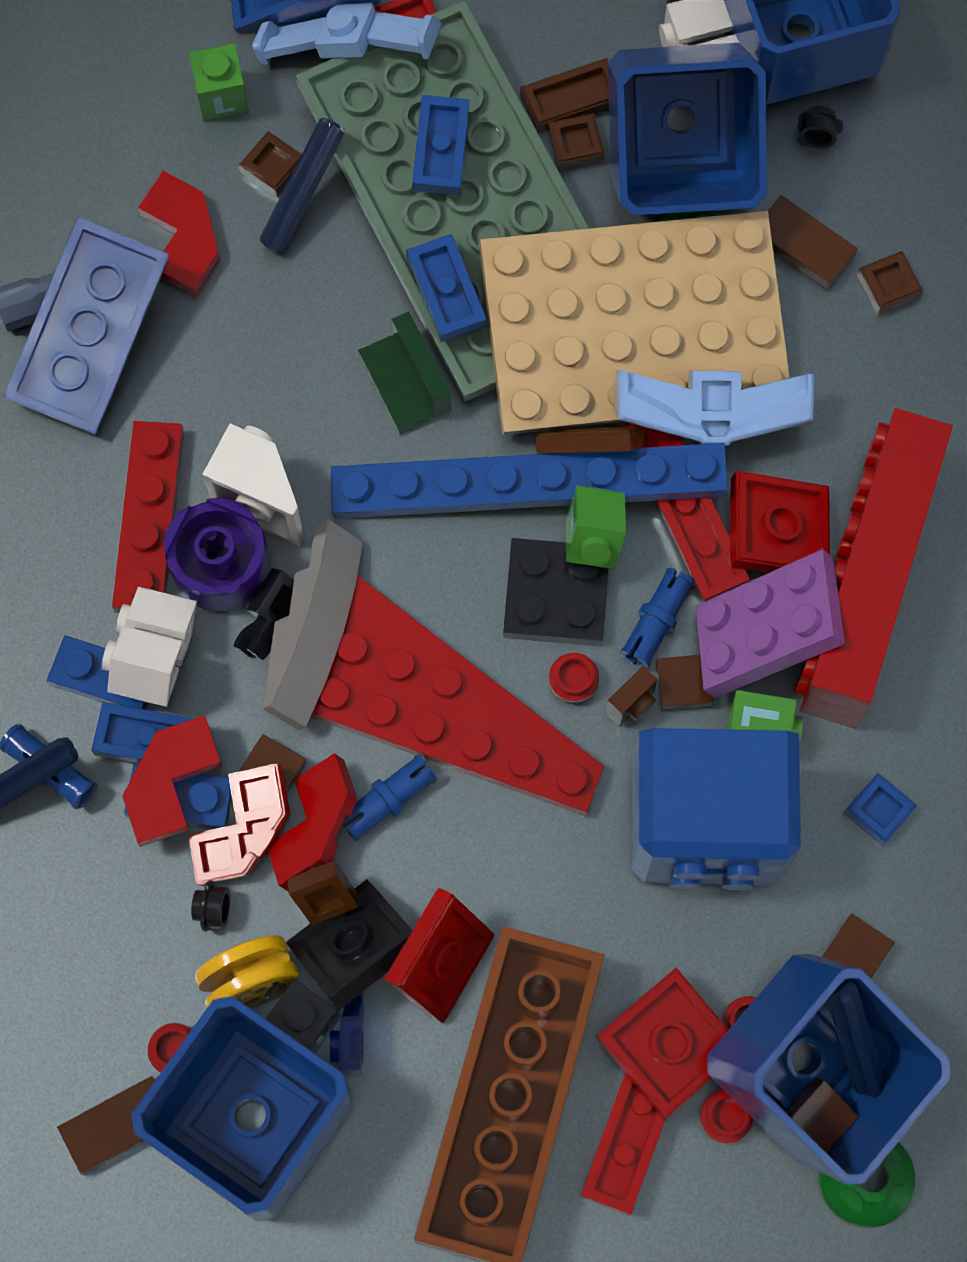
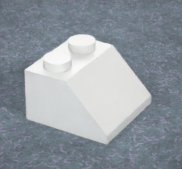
[202,423,305,548]

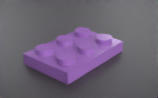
[696,549,845,698]

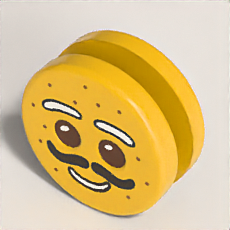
[195,935,300,1009]

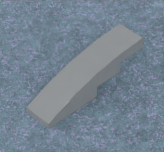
[263,519,363,730]

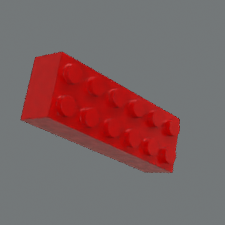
[794,408,953,729]

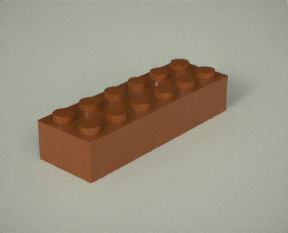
[414,926,605,1262]

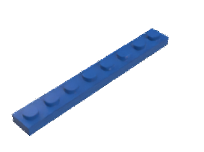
[331,443,727,519]

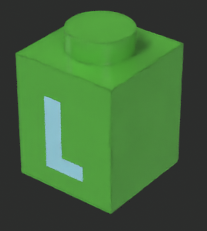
[189,43,249,121]
[565,485,626,569]
[728,690,803,743]

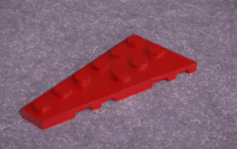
[311,575,604,817]

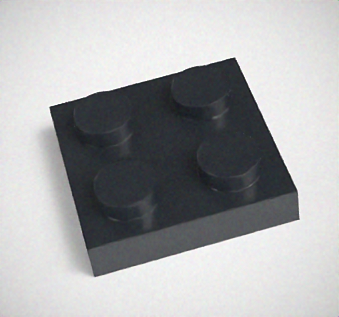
[503,538,609,646]
[286,879,413,1010]

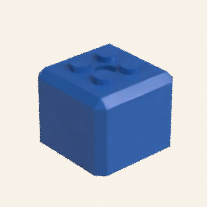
[724,0,901,105]
[607,43,767,215]
[632,728,801,890]
[707,954,950,1185]
[131,996,353,1221]

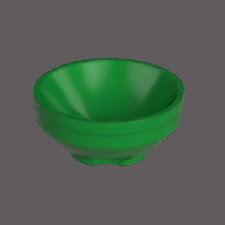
[818,1142,915,1228]

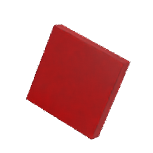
[730,470,830,573]
[384,887,494,1024]
[595,967,729,1119]

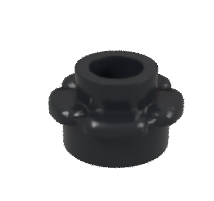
[797,106,843,149]
[191,881,231,932]

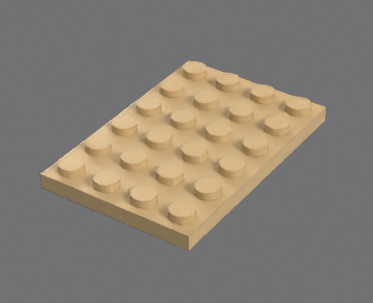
[479,211,790,435]

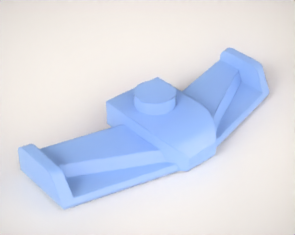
[253,3,442,65]
[615,370,815,446]

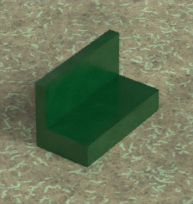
[358,311,452,435]

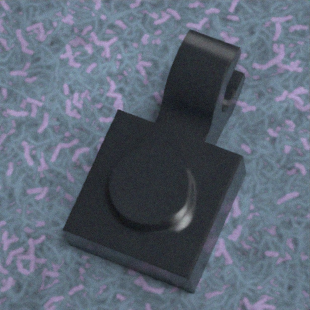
[233,568,294,660]

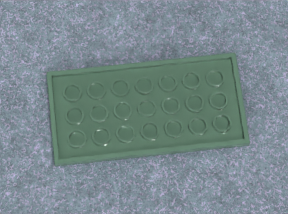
[295,0,590,403]

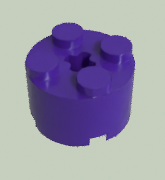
[164,498,270,612]

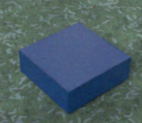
[843,773,918,846]

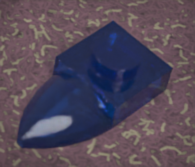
[330,991,364,1076]

